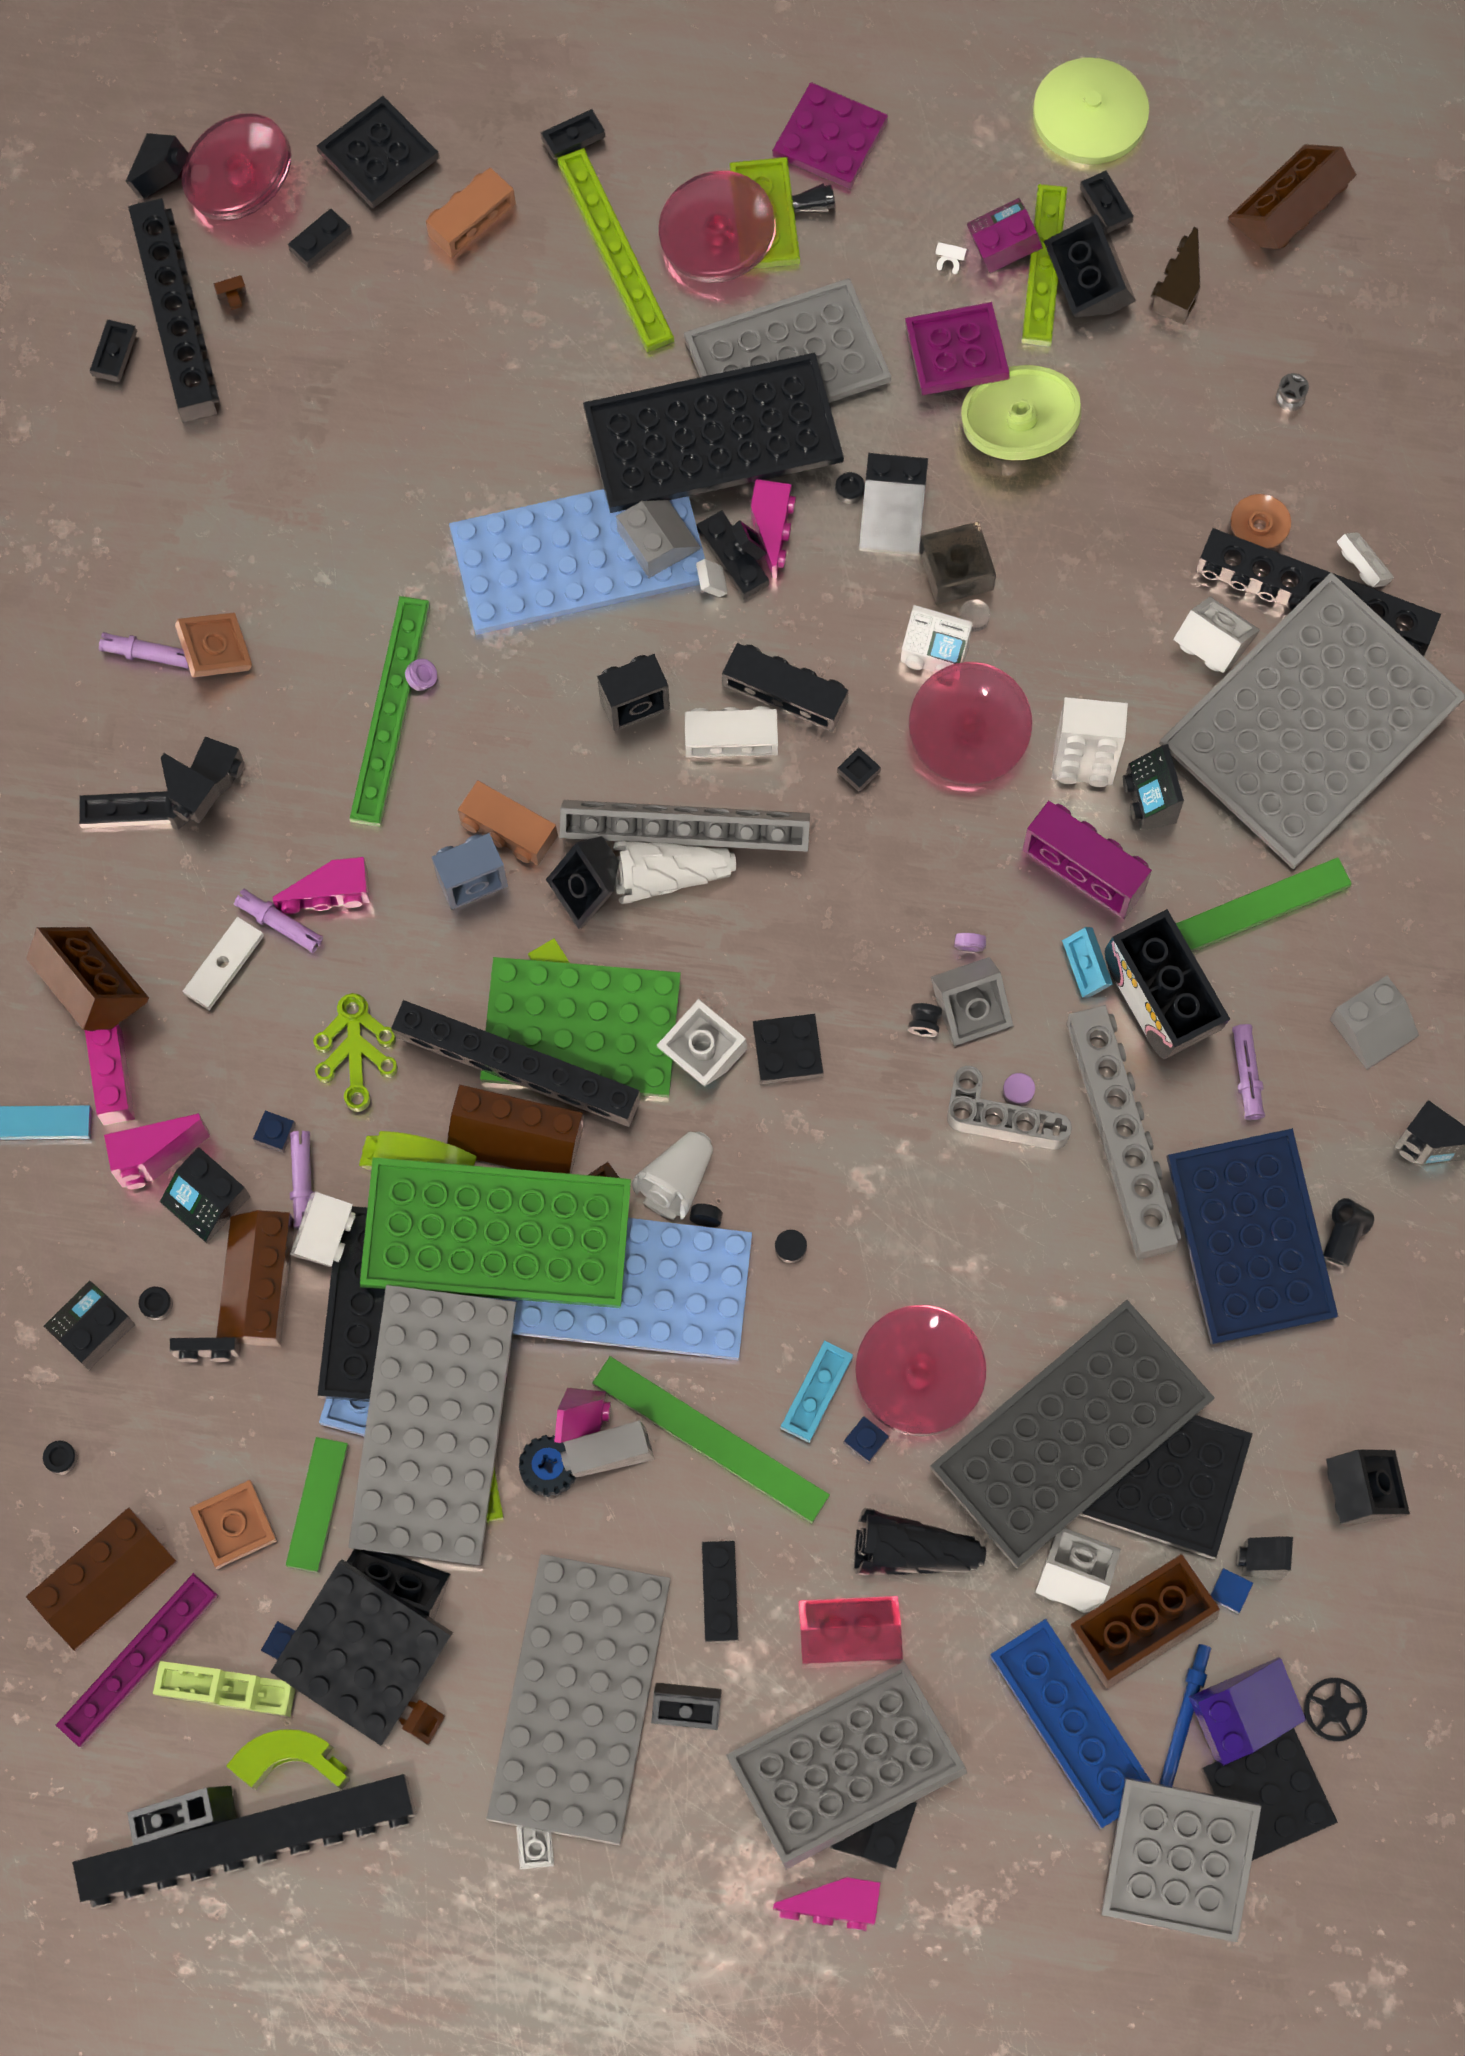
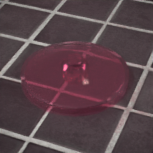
[182,113,291,221]
[659,171,776,283]
[909,662,1032,786]
[855,1305,986,1436]

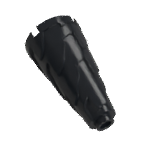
[854,1508,986,1576]

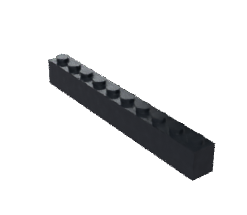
[72,1774,417,1909]

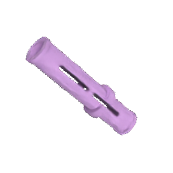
[99,632,189,669]
[234,888,323,953]
[1232,1024,1265,1120]
[290,1131,315,1229]

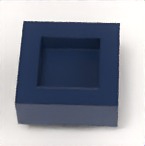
[253,1110,296,1153]
[843,1416,889,1463]
[261,1621,295,1660]

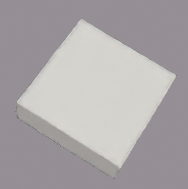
[696,559,728,597]

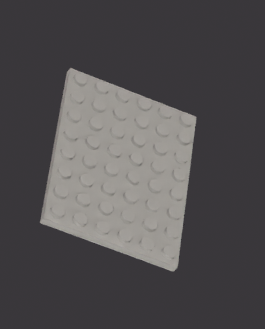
[1159,572,1465,870]

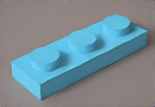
[781,1340,853,1443]

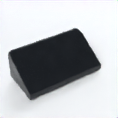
[651,1683,722,1730]

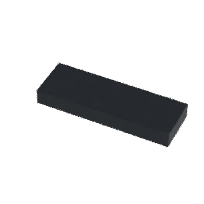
[79,791,172,828]

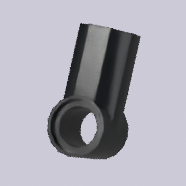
[1323,1198,1374,1267]

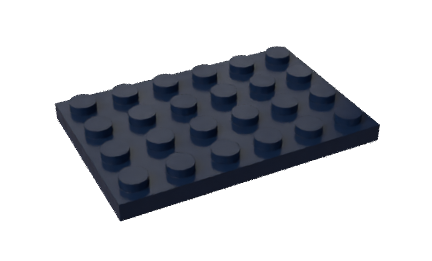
[1166,1128,1338,1345]

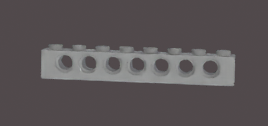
[559,800,810,852]
[1066,1005,1181,1260]

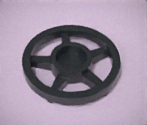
[1303,1678,1367,1742]

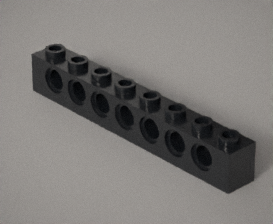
[128,198,220,422]
[1196,528,1441,657]
[391,1000,641,1127]

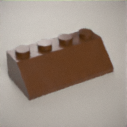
[1228,144,1357,249]
[26,927,149,1031]
[447,1084,585,1174]
[216,1210,294,1347]
[26,1507,177,1651]
[1070,1554,1220,1689]

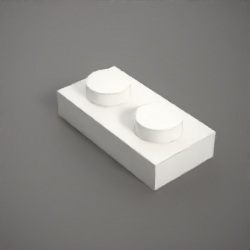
[1337,532,1395,588]

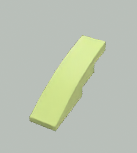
[153,1661,296,1717]

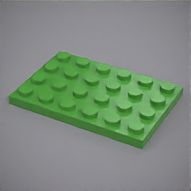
[480,957,681,1098]

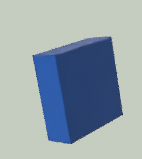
[1210,1568,1253,1614]

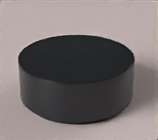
[835,472,865,504]
[689,1203,723,1227]
[775,1230,807,1263]
[138,1286,172,1320]
[43,1440,77,1475]

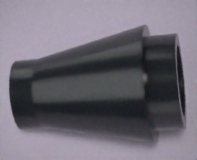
[792,183,836,213]

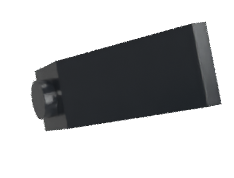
[168,736,244,830]
[127,1786,237,1846]

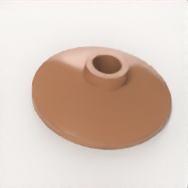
[1230,494,1291,549]

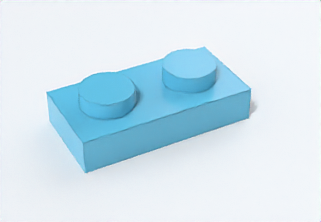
[1062,927,1113,997]

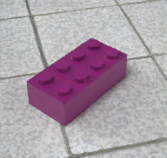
[1022,800,1152,919]

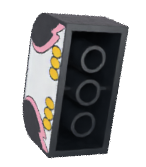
[1104,909,1230,1059]

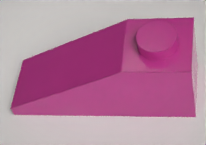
[554,1388,611,1443]

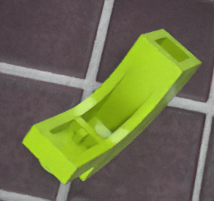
[359,1131,477,1170]
[226,1729,350,1790]

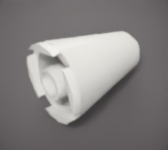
[632,1131,713,1220]

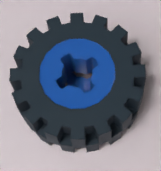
[519,1435,576,1497]

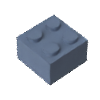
[432,833,508,910]

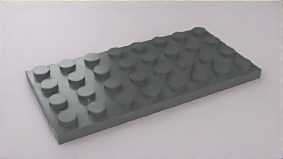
[930,1300,1215,1569]

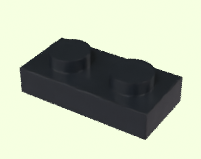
[541,109,606,161]
[1080,171,1134,233]
[288,208,352,268]
[90,319,137,382]
[170,1337,240,1362]

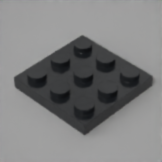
[316,96,439,208]
[1201,1728,1338,1861]

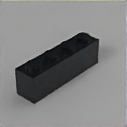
[722,643,849,732]

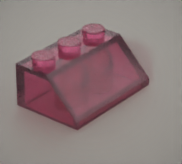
[798,1596,903,1669]

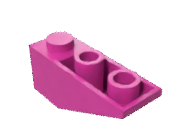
[751,479,796,578]
[273,857,370,914]
[773,1877,880,1931]

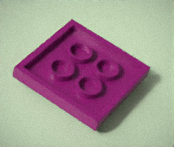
[772,82,888,189]
[905,302,1010,395]

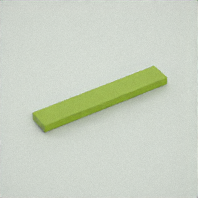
[1022,184,1067,346]

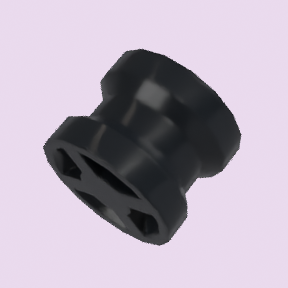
[908,1003,942,1037]

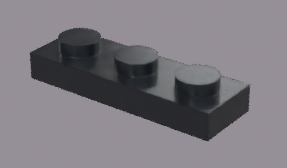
[696,510,769,599]
[702,1541,738,1643]

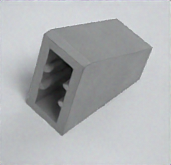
[561,1420,655,1478]

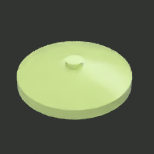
[1033,58,1149,164]
[961,365,1082,460]

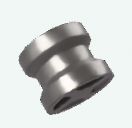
[1276,373,1309,411]

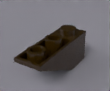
[1151,227,1200,325]

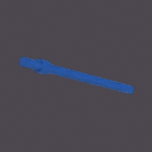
[1159,1644,1212,1787]

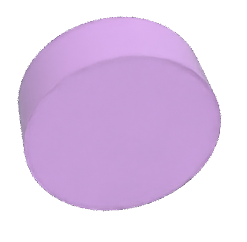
[405,659,437,691]
[954,933,986,952]
[1003,1073,1035,1106]

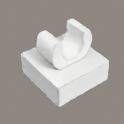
[935,242,969,274]

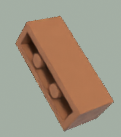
[426,168,516,258]
[458,780,558,865]

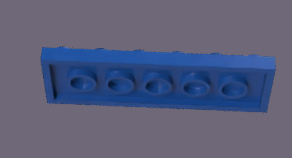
[990,1619,1152,1829]

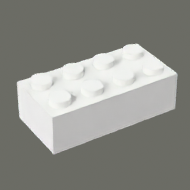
[1051,697,1128,787]

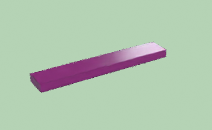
[55,1573,219,1748]

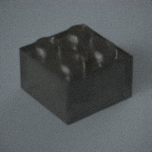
[919,521,996,605]

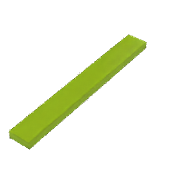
[557,148,674,353]

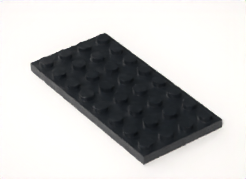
[583,352,844,513]

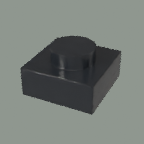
[731,520,767,560]
[837,747,881,792]

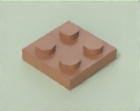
[175,612,252,677]
[190,1480,277,1569]

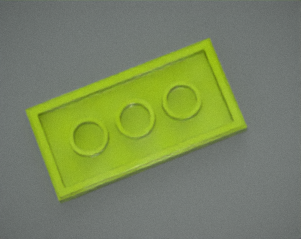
[730,157,800,270]

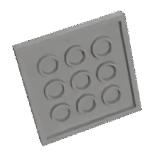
[1101,1777,1261,1942]

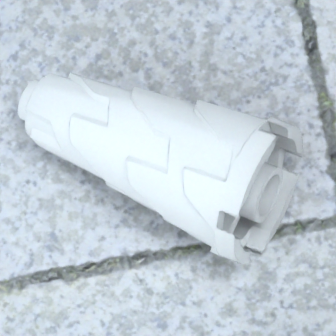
[613,841,736,904]

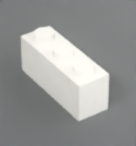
[685,706,778,757]

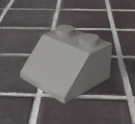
[616,500,700,578]
[931,957,1013,1046]
[1330,976,1419,1070]

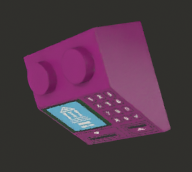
[966,198,1042,274]

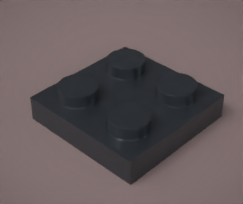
[753,1014,823,1084]

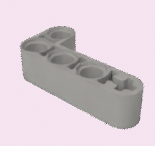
[947,1066,1072,1149]

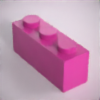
[85,1025,135,1125]

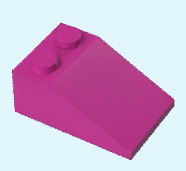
[104,1113,210,1189]

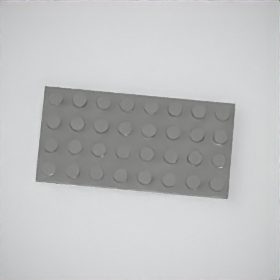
[348,1285,517,1565]
[487,1554,671,1845]

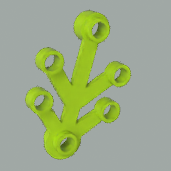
[313,993,398,1112]

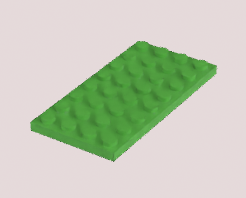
[360,1157,631,1308]

